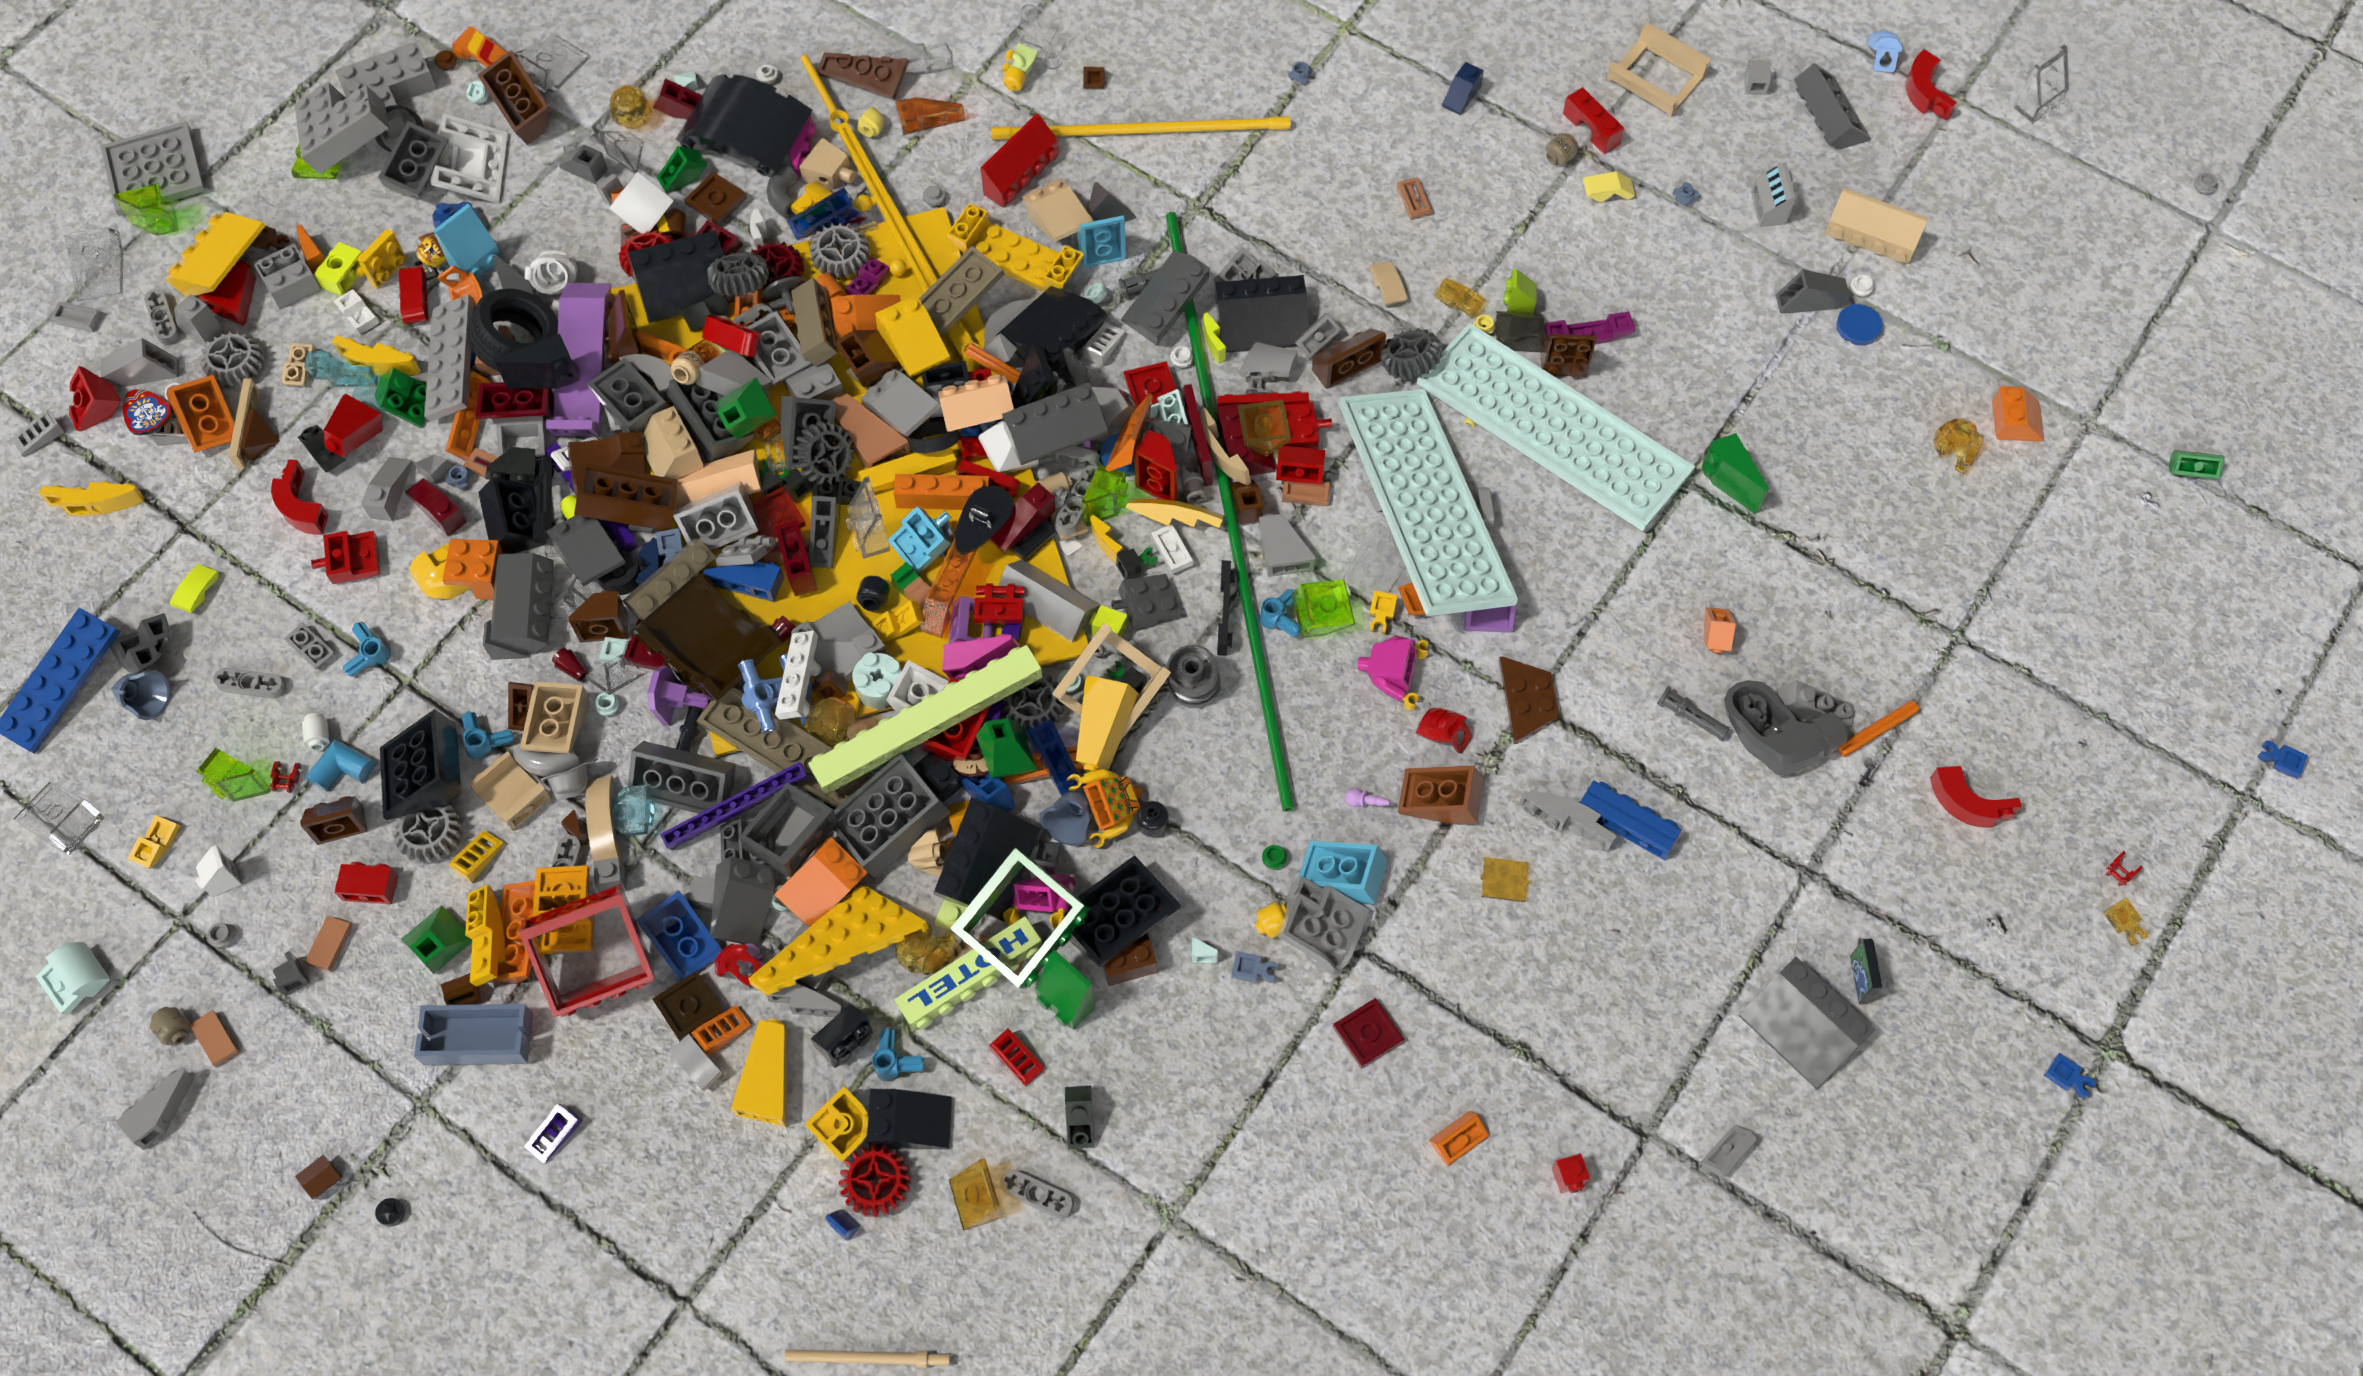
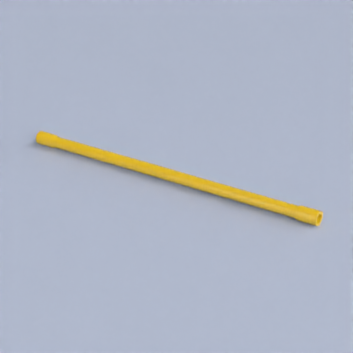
[991,116,1290,140]

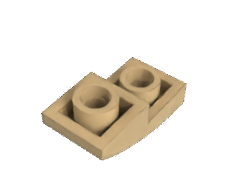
[1369,261,1407,306]
[281,343,316,386]

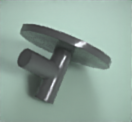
[762,276,805,314]

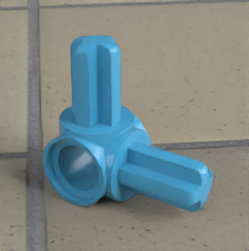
[1260,589,1302,637]
[343,621,391,677]
[462,711,514,760]
[872,1028,925,1081]

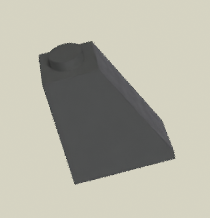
[1775,269,1850,314]

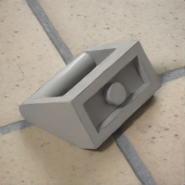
[496,416,548,458]

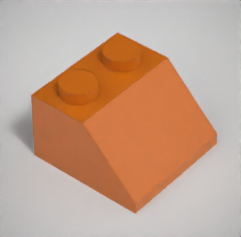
[1992,386,2044,442]

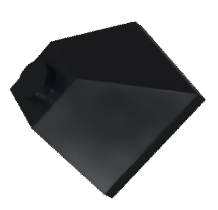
[913,753,961,802]

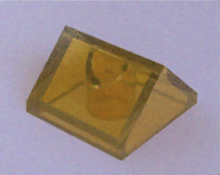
[1237,400,1291,456]
[948,1158,1003,1230]

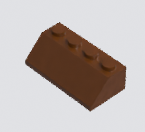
[478,50,551,145]
[574,463,678,530]

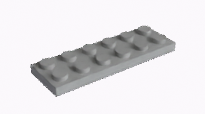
[424,294,474,422]

